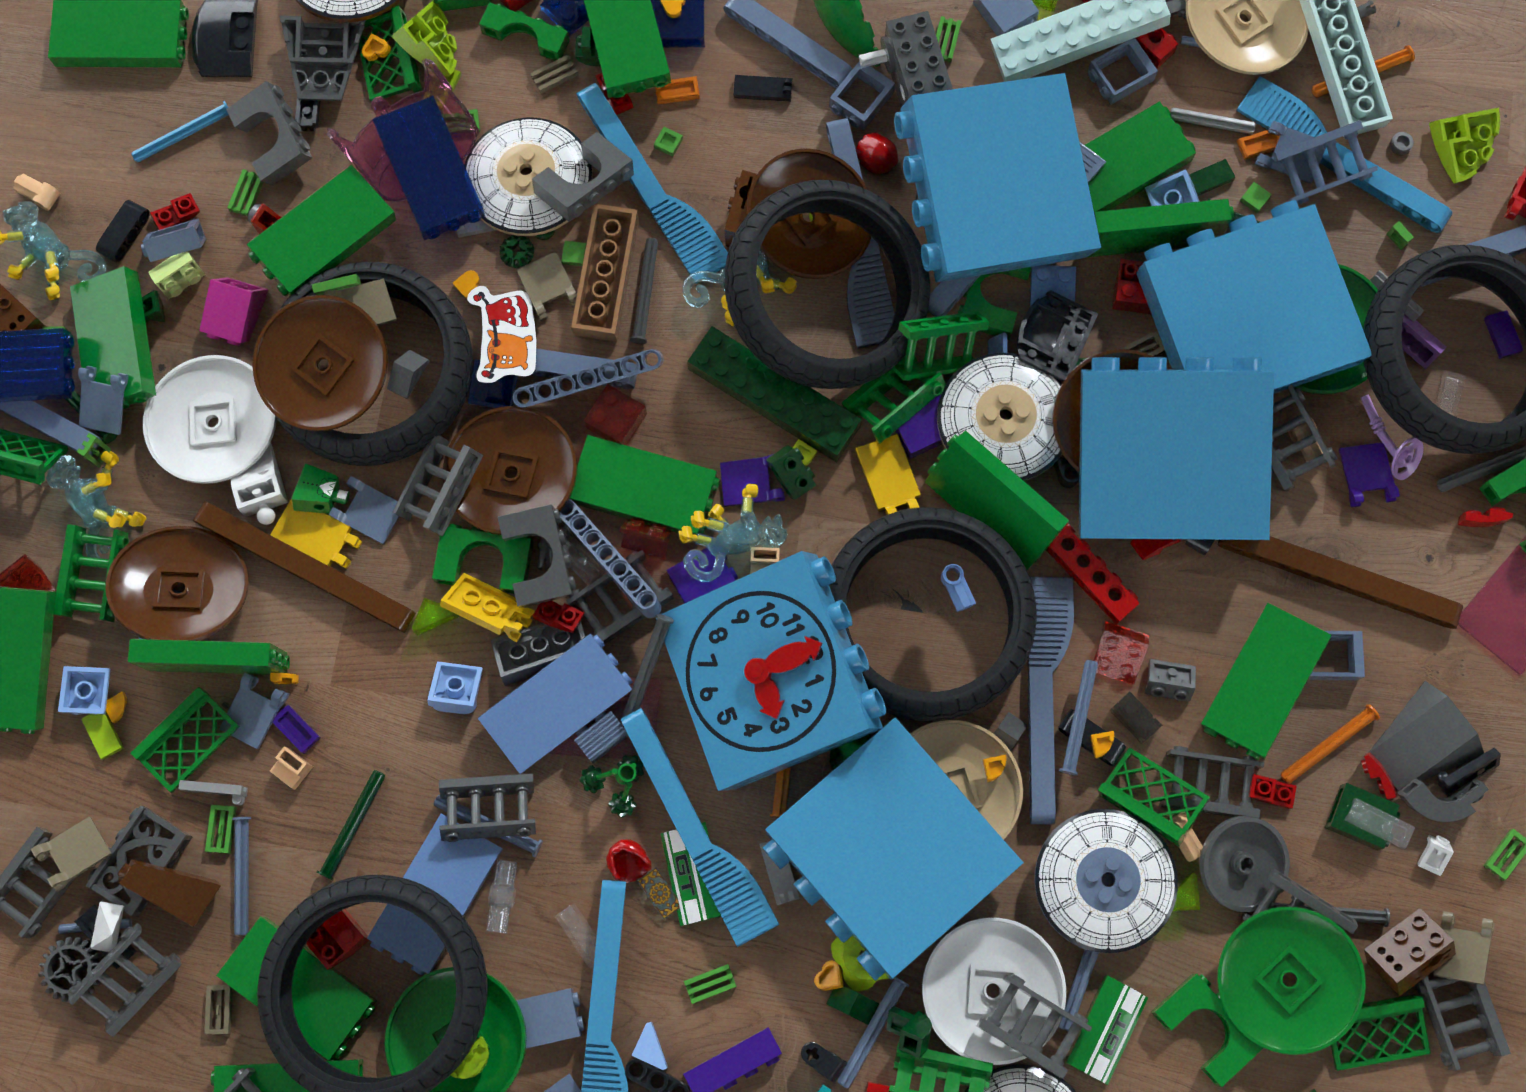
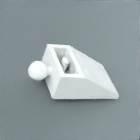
[231,442,288,525]

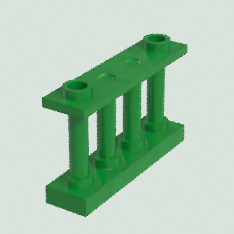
[892,311,989,381]
[841,356,946,444]
[54,524,129,622]

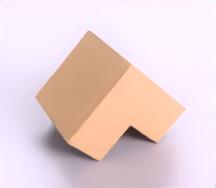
[750,547,780,574]
[270,746,313,790]

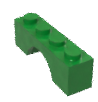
[479,2,570,61]

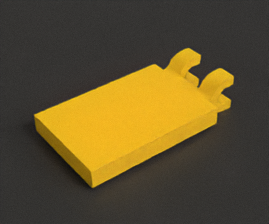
[855,434,921,515]
[270,500,362,569]
[440,573,534,642]

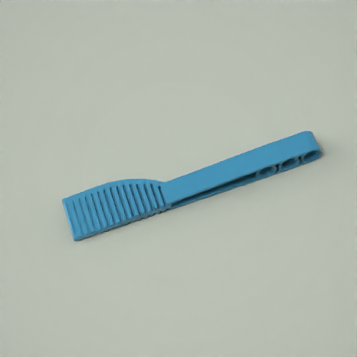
[1236,76,1453,233]
[576,83,728,284]
[621,708,780,947]
[581,880,628,1092]

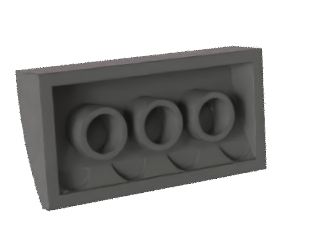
[491,621,586,686]

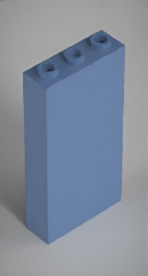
[478,633,633,774]
[367,813,503,976]

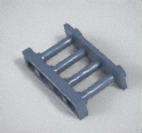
[1272,120,1378,205]

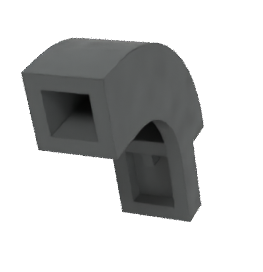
[1397,778,1489,822]

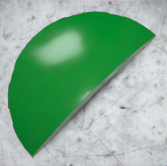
[814,0,880,67]

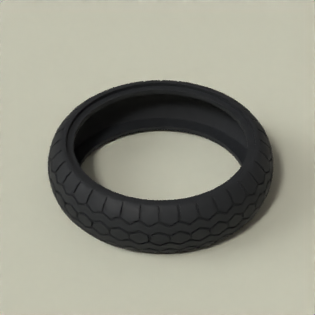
[724,180,930,389]
[1363,245,1526,454]
[275,262,473,466]
[829,507,1037,722]
[257,875,488,1092]

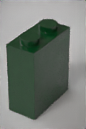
[1325,783,1400,850]

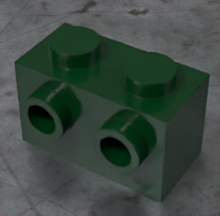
[766,445,816,500]

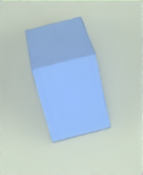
[632,1022,668,1070]

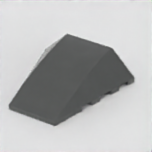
[279,16,366,101]
[1368,681,1484,791]

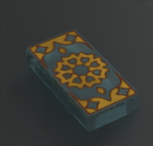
[637,868,680,920]

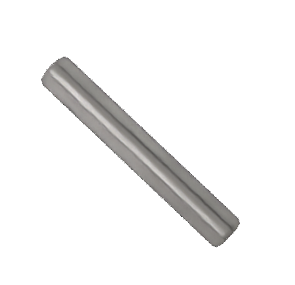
[1170,107,1255,134]

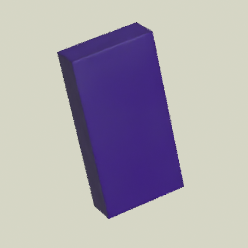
[1484,310,1523,359]
[273,705,321,754]

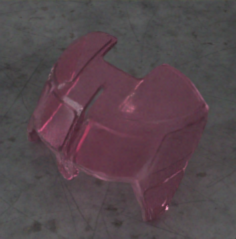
[326,58,479,202]

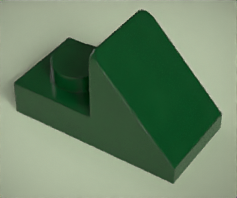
[142,290,165,322]

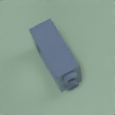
[1088,38,1158,105]
[829,61,895,131]
[141,218,206,262]
[1309,631,1365,680]

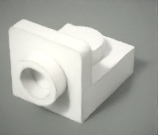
[1418,835,1454,876]

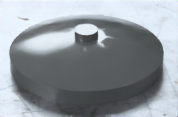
[1200,816,1290,912]

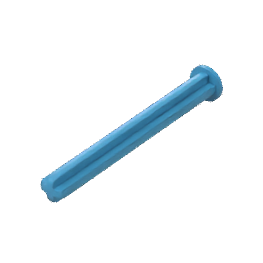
[131,100,229,163]

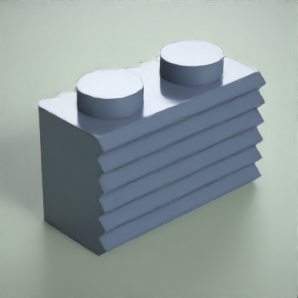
[574,711,629,764]

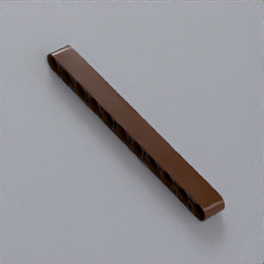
[193,501,416,633]
[1218,536,1463,629]

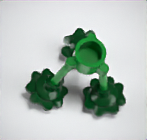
[579,755,644,818]

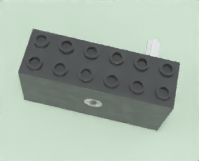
[859,11,953,107]

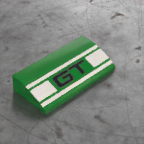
[660,822,721,926]
[1064,975,1148,1085]

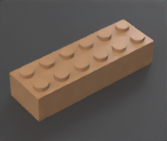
[571,204,639,342]

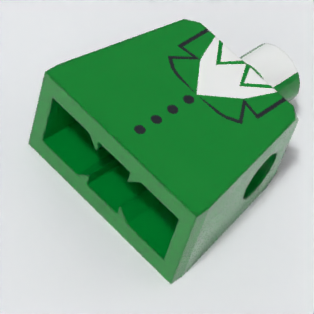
[291,463,350,514]

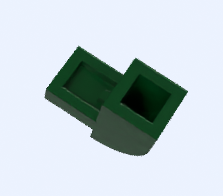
[575,27,600,67]
[886,1006,932,1059]

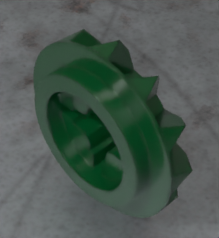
[499,235,534,268]

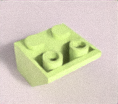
[148,251,205,299]

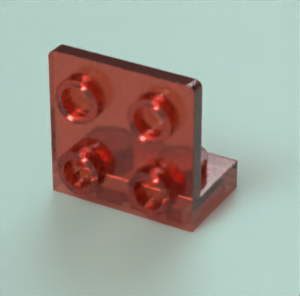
[619,518,672,558]
[0,554,56,596]
[1093,621,1149,685]

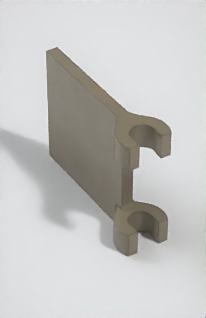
[516,252,577,321]
[324,278,397,326]
[31,816,112,892]
[1433,911,1495,985]

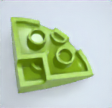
[392,0,457,77]
[1429,108,1500,183]

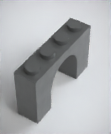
[226,81,312,186]
[532,132,634,222]
[498,504,576,608]

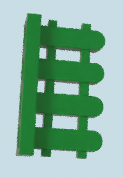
[889,1043,993,1092]

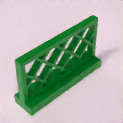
[359,5,422,102]
[0,429,68,485]
[130,687,240,793]
[1098,747,1210,847]
[1331,994,1431,1071]

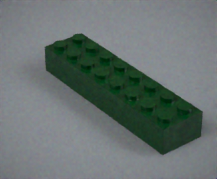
[687,326,862,463]

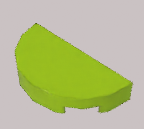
[451,1036,489,1079]

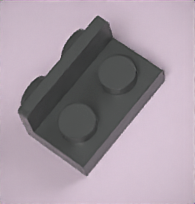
[1145,659,1196,701]

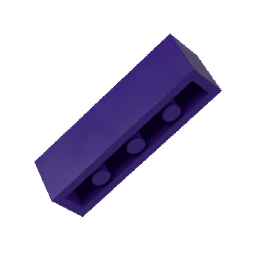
[683,1027,782,1092]

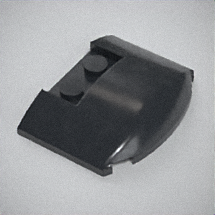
[191,0,258,77]
[1017,290,1098,382]

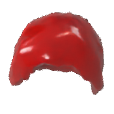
[856,132,899,174]
[606,839,652,884]

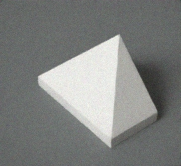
[91,901,124,952]

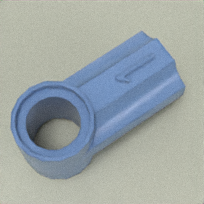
[941,564,976,612]

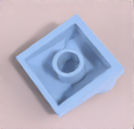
[1145,169,1199,206]
[427,662,483,714]
[58,666,111,715]

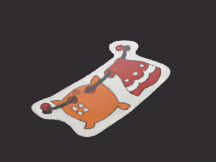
[467,286,536,383]

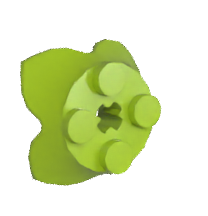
[831,936,889,991]

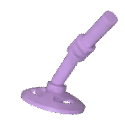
[1360,394,1424,480]

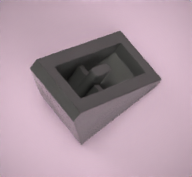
[387,350,429,399]
[994,712,1027,751]

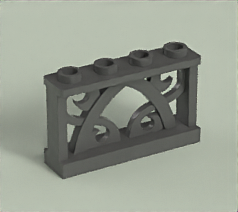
[86,806,192,917]

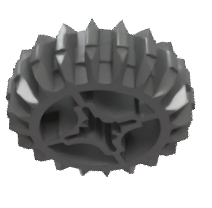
[38,937,103,1002]

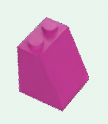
[199,277,268,346]

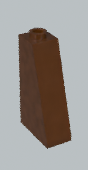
[118,859,221,927]

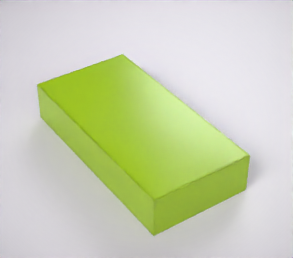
[81,712,124,760]

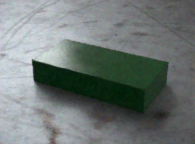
[1189,159,1236,196]

